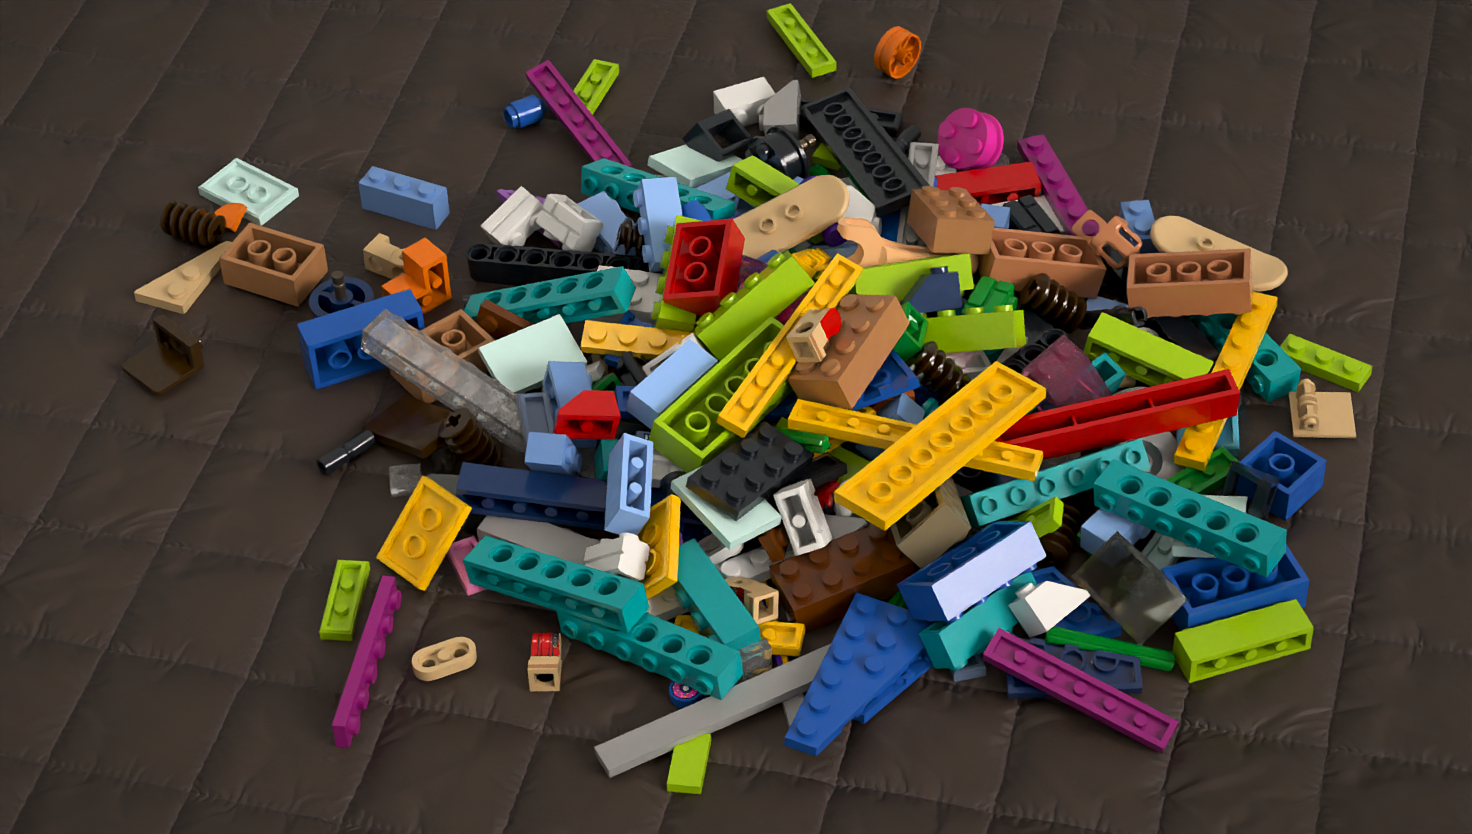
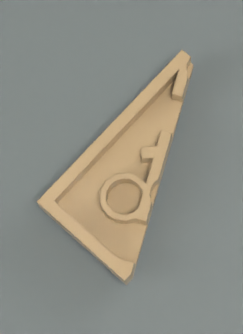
[134,241,232,314]

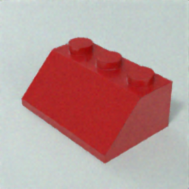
[662,219,745,316]

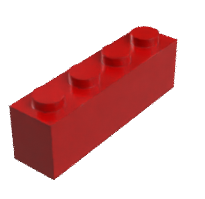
[935,161,1041,205]

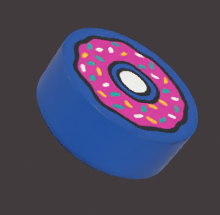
[669,681,703,708]

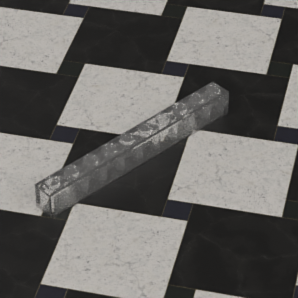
[361,309,598,479]

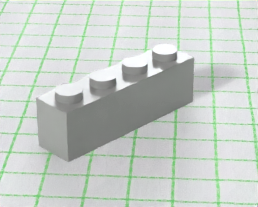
[477,515,600,565]

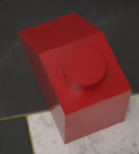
[552,390,621,440]

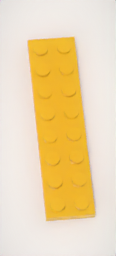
[834,361,1046,531]

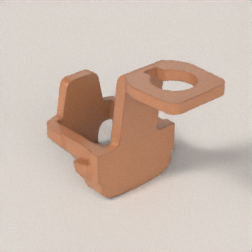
[1072,210,1143,270]

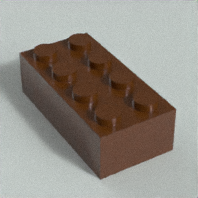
[769,524,915,633]

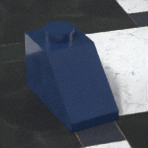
[900,266,962,313]

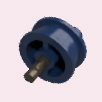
[309,271,374,319]

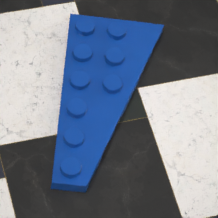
[784,592,936,757]

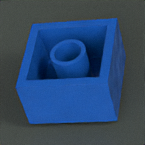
[1235,431,1327,521]

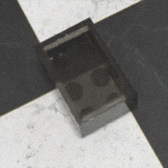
[1071,531,1188,646]

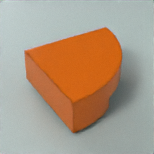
[214,203,247,232]

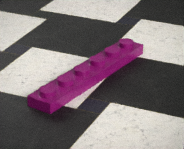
[525,60,633,168]
[1017,134,1099,236]
[332,575,402,748]
[982,628,1179,754]

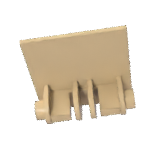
[1289,379,1356,438]

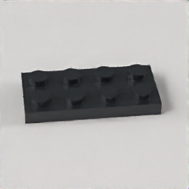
[685,421,814,521]

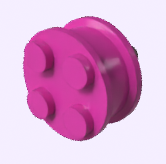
[937,108,1004,171]

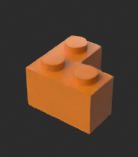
[381,238,452,314]

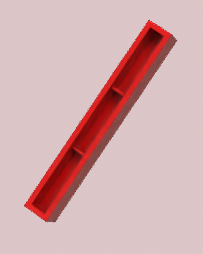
[994,369,1240,460]

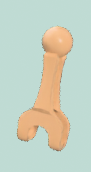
[837,217,979,276]

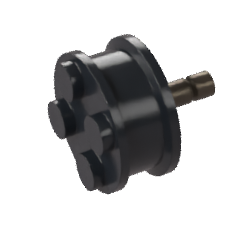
[745,125,816,180]

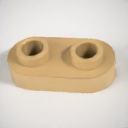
[412,637,477,681]

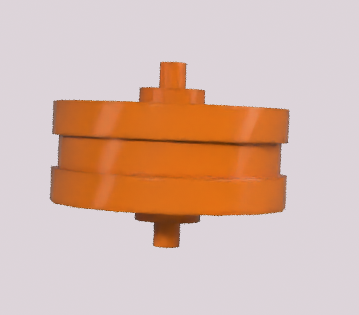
[874,26,921,79]

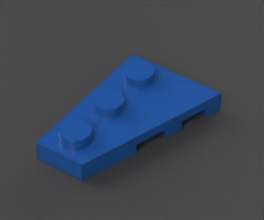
[1031,566,1122,638]

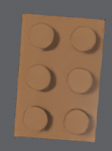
[907,186,995,254]
[219,223,328,307]
[387,309,495,404]

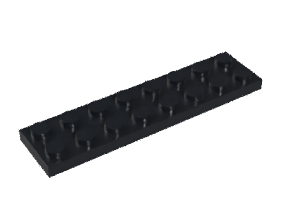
[799,87,930,217]

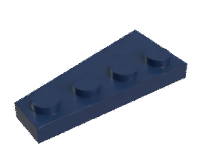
[1005,633,1143,699]

